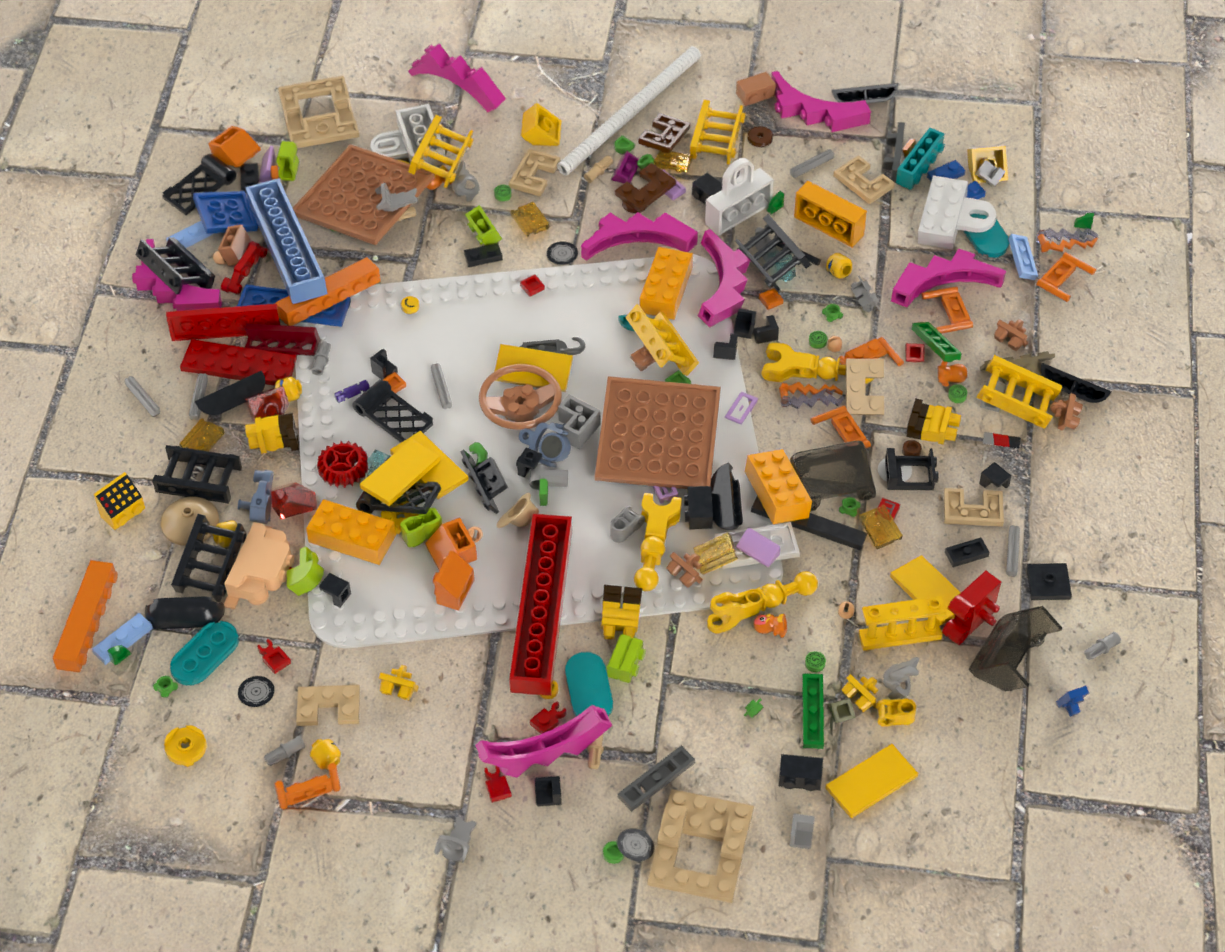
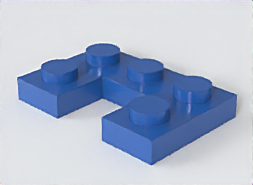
[927,160,986,199]

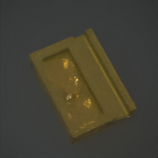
[654,151,693,172]
[511,202,550,237]
[179,418,225,451]
[859,505,903,550]
[693,532,738,575]

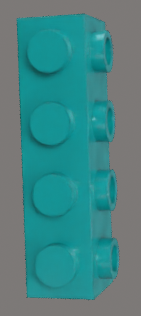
[896,127,945,190]

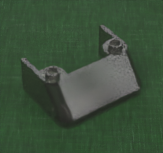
[969,606,1063,691]

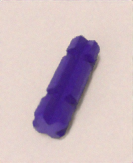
[334,380,370,403]

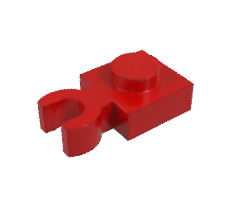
[257,639,291,674]
[529,701,567,734]
[484,766,512,803]

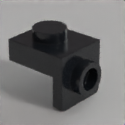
[516,447,542,478]

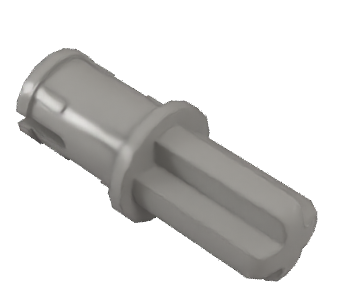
[311,341,331,376]
[1084,632,1121,660]
[264,736,305,766]

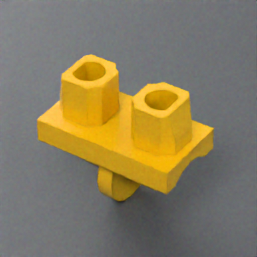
[379,665,419,701]
[842,674,878,712]

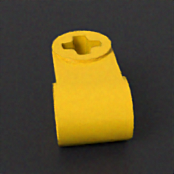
[876,698,916,727]

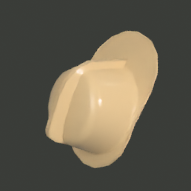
[497,493,539,528]

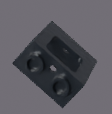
[885,448,939,490]

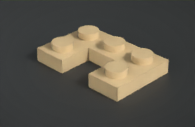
[509,149,561,197]
[833,155,895,204]
[846,359,884,415]
[944,488,1004,527]
[296,685,360,726]

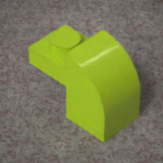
[287,547,324,596]

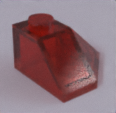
[244,386,289,423]
[271,482,317,519]

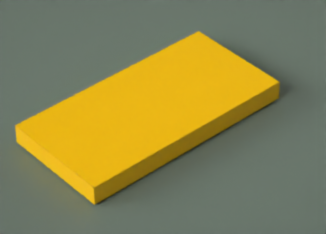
[494,344,573,392]
[390,431,468,499]
[360,438,441,506]
[890,555,961,626]
[825,744,918,819]

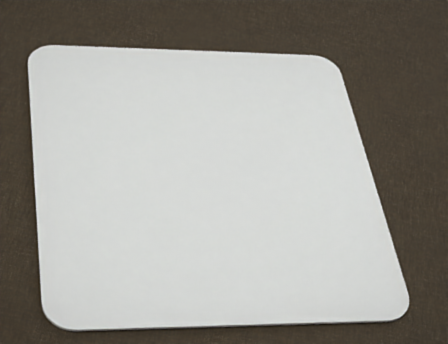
[293,254,783,648]

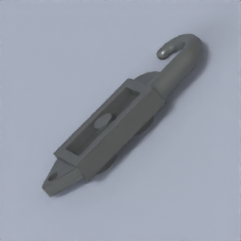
[520,337,586,355]

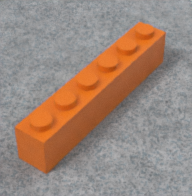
[275,257,381,326]
[53,560,118,673]

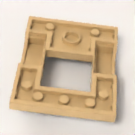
[278,75,360,148]
[648,789,754,903]

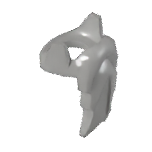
[453,161,480,202]
[375,183,418,211]
[883,657,919,700]
[434,817,477,863]

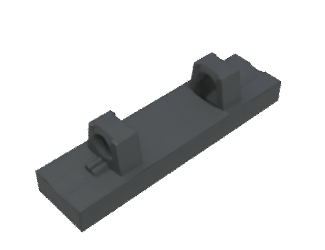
[883,122,905,183]
[618,745,695,812]

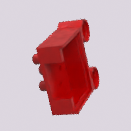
[942,570,1002,645]

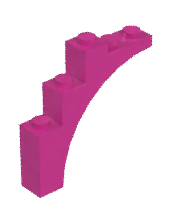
[408,43,506,113]
[771,71,871,132]
[581,212,698,261]
[698,229,751,328]
[132,239,222,311]
[891,248,1006,308]
[475,705,613,778]

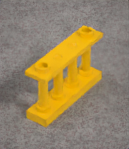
[690,100,746,165]
[408,115,474,189]
[625,304,699,376]
[976,355,1062,429]
[859,596,947,651]

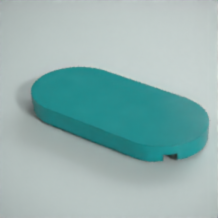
[963,213,1009,258]
[170,621,239,686]
[565,652,613,717]

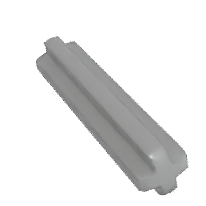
[790,149,834,178]
[431,363,452,409]
[189,373,208,420]
[125,376,160,416]
[1006,525,1020,577]

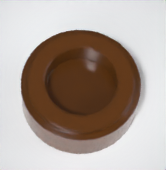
[902,440,922,456]

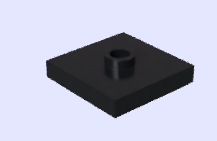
[1026,563,1072,600]

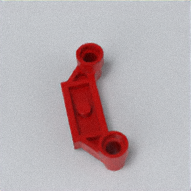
[220,241,268,295]

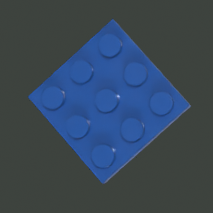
[193,191,258,234]

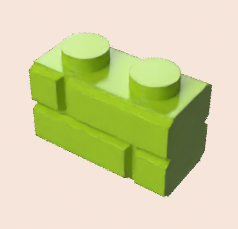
[607,634,646,683]

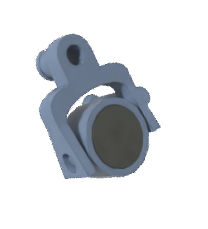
[519,422,571,468]
[238,470,274,524]

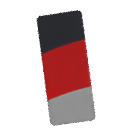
[983,432,1021,449]

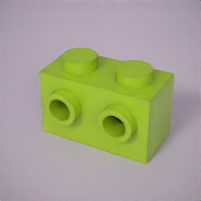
[465,205,502,245]

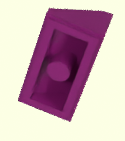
[610,151,639,184]

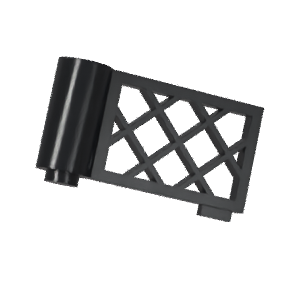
[162,154,237,216]
[352,380,433,442]
[356,482,441,514]

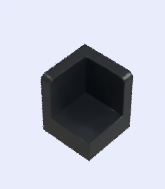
[733,308,756,339]
[753,315,779,344]
[713,334,738,360]
[370,349,398,380]
[979,462,1012,488]
[319,573,351,608]
[535,776,562,807]

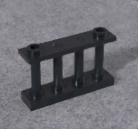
[735,214,811,292]
[136,237,216,294]
[152,445,242,504]
[171,514,247,602]

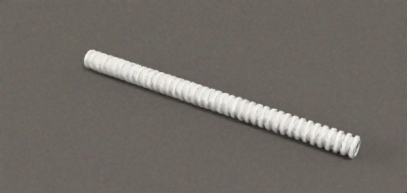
[557,46,701,176]

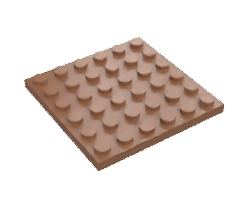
[293,144,435,245]
[595,376,721,489]

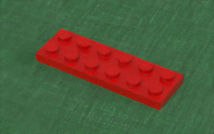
[166,304,281,341]
[180,339,297,386]

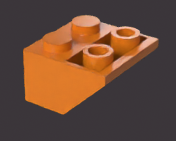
[208,126,261,168]
[425,517,477,571]
[433,550,475,611]

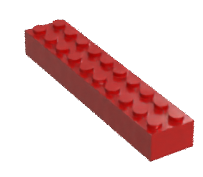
[509,514,572,696]

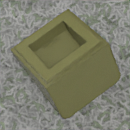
[828,698,856,723]

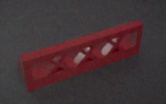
[245,323,320,356]

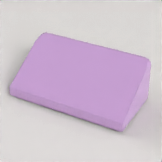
[259,146,276,182]
[736,528,780,567]

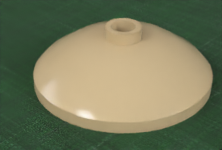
[161,497,219,546]

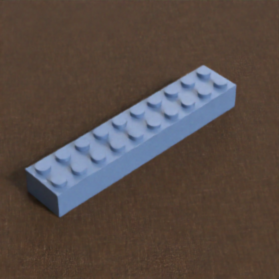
[245,178,328,304]

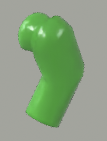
[469,442,488,466]

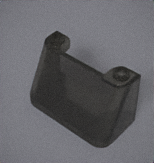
[790,440,876,512]

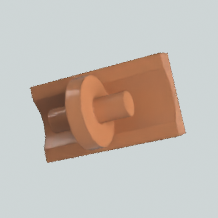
[994,319,1028,351]
[630,345,656,371]
[1051,393,1083,430]
[666,552,703,588]

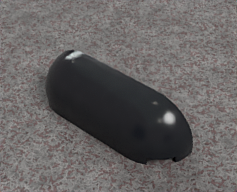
[831,83,898,103]
[1041,363,1112,403]
[195,370,265,415]
[710,462,743,530]
[145,596,225,629]

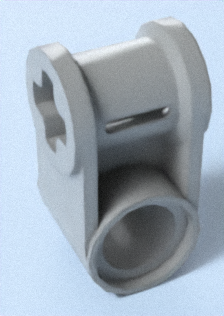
[610,506,645,543]

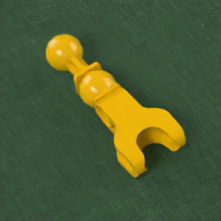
[761,343,874,384]
[634,493,682,592]
[707,571,818,634]

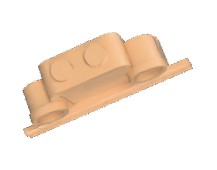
[224,522,294,609]

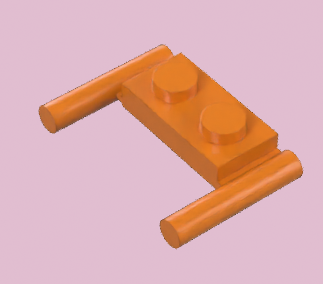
[1036,252,1096,302]
[921,286,973,334]
[839,337,904,366]
[810,405,871,460]
[275,763,341,809]

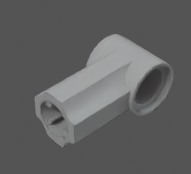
[529,464,568,490]

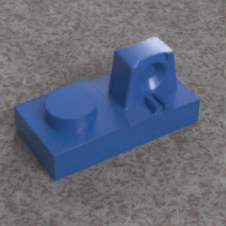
[1056,686,1089,717]

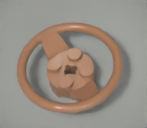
[479,364,562,430]

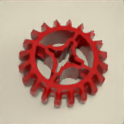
[317,441,369,488]

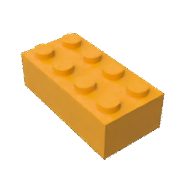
[794,181,867,248]
[640,246,693,320]
[744,449,812,524]
[306,499,396,565]

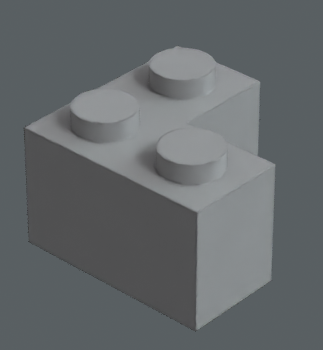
[558,395,601,450]

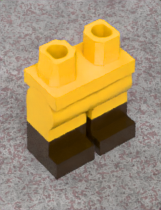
[906,398,961,445]
[245,413,299,454]
[601,585,643,640]

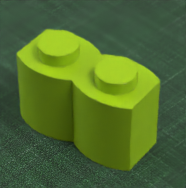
[276,141,299,181]
[400,508,442,547]

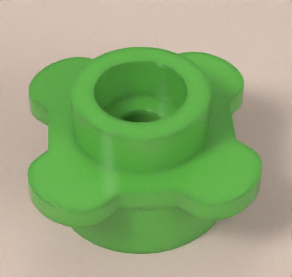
[822,304,843,322]
[839,497,861,517]
[153,676,178,698]
[744,698,763,718]

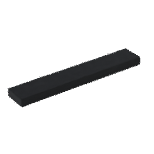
[751,495,868,551]

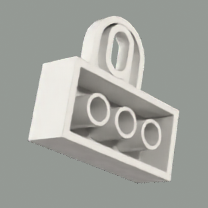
[370,104,446,167]
[705,158,774,236]
[918,176,996,250]

